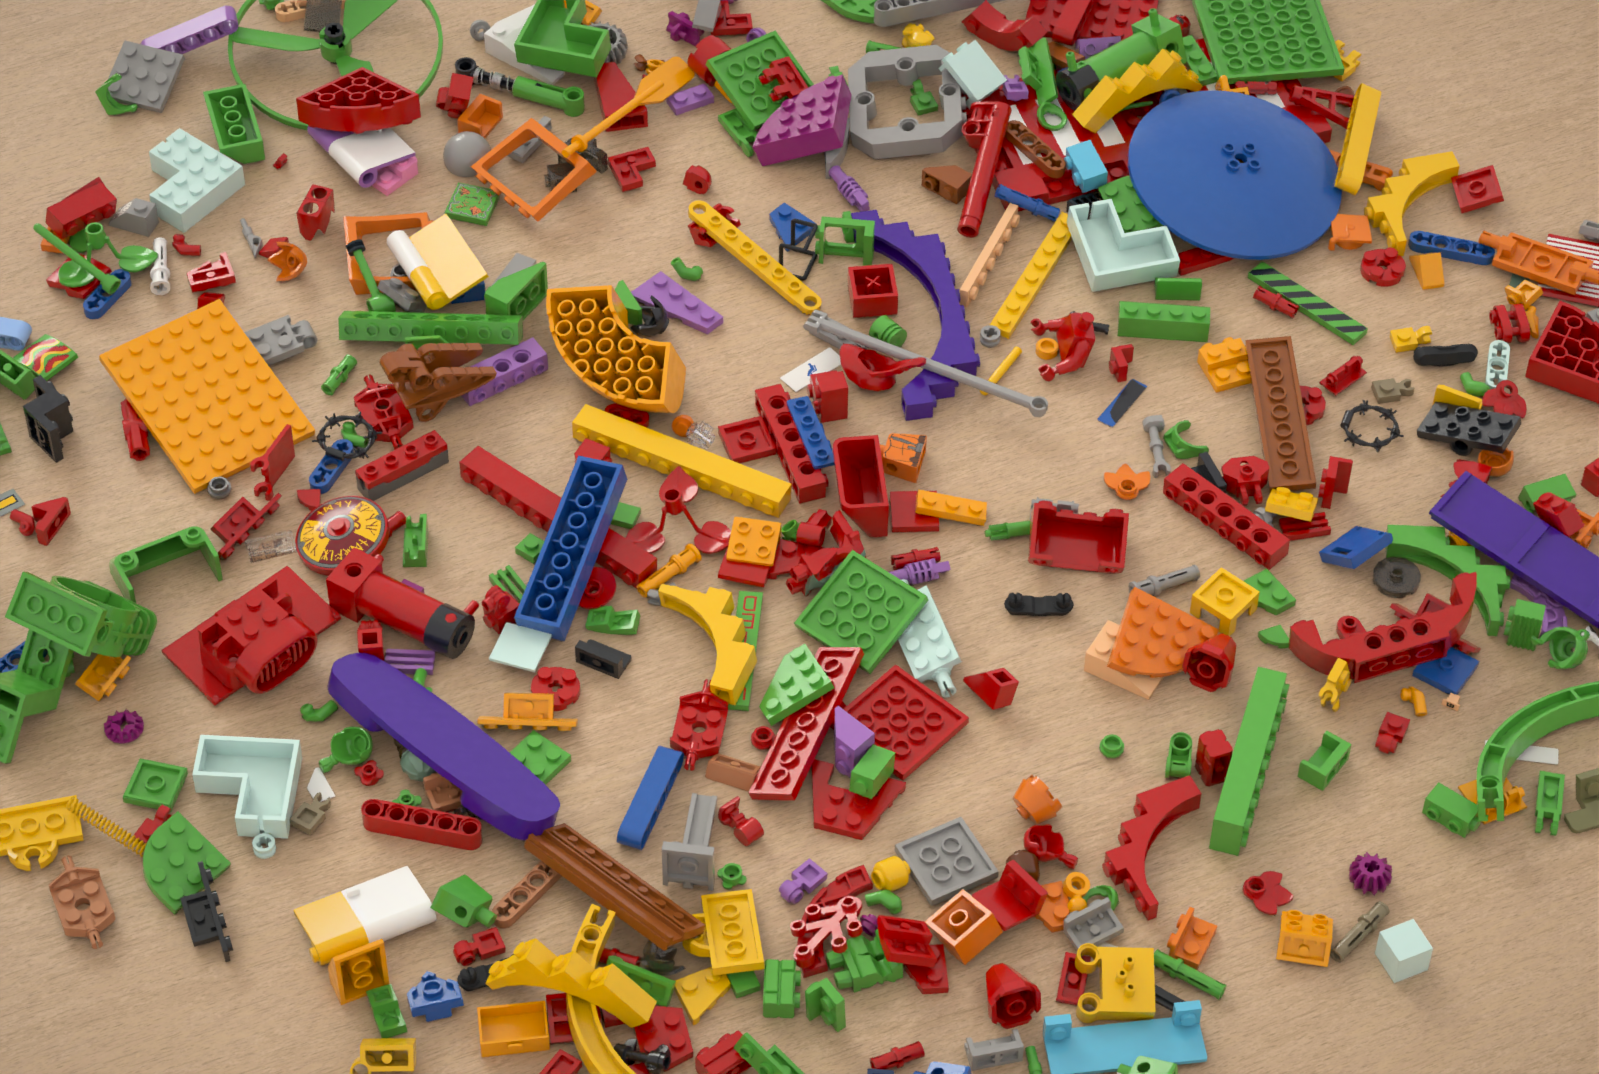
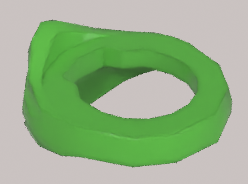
[1037,102,1067,131]
[1083,885,1119,911]

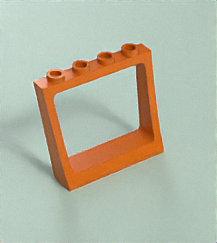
[471,118,597,221]
[343,212,433,295]

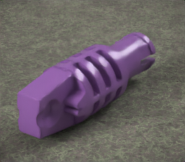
[828,165,870,212]
[889,558,951,585]

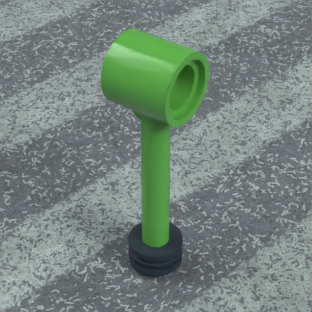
[346,239,396,312]

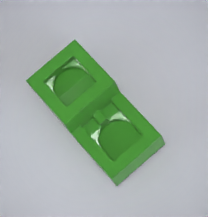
[585,606,641,635]
[366,984,407,1038]

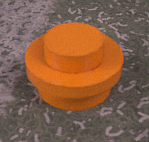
[672,415,695,437]

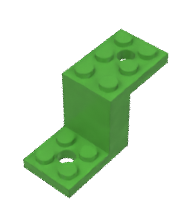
[0,629,73,764]

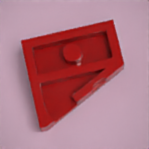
[186,252,236,293]

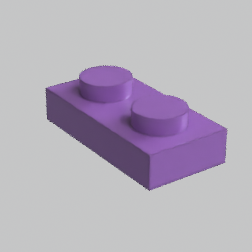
[666,83,714,116]

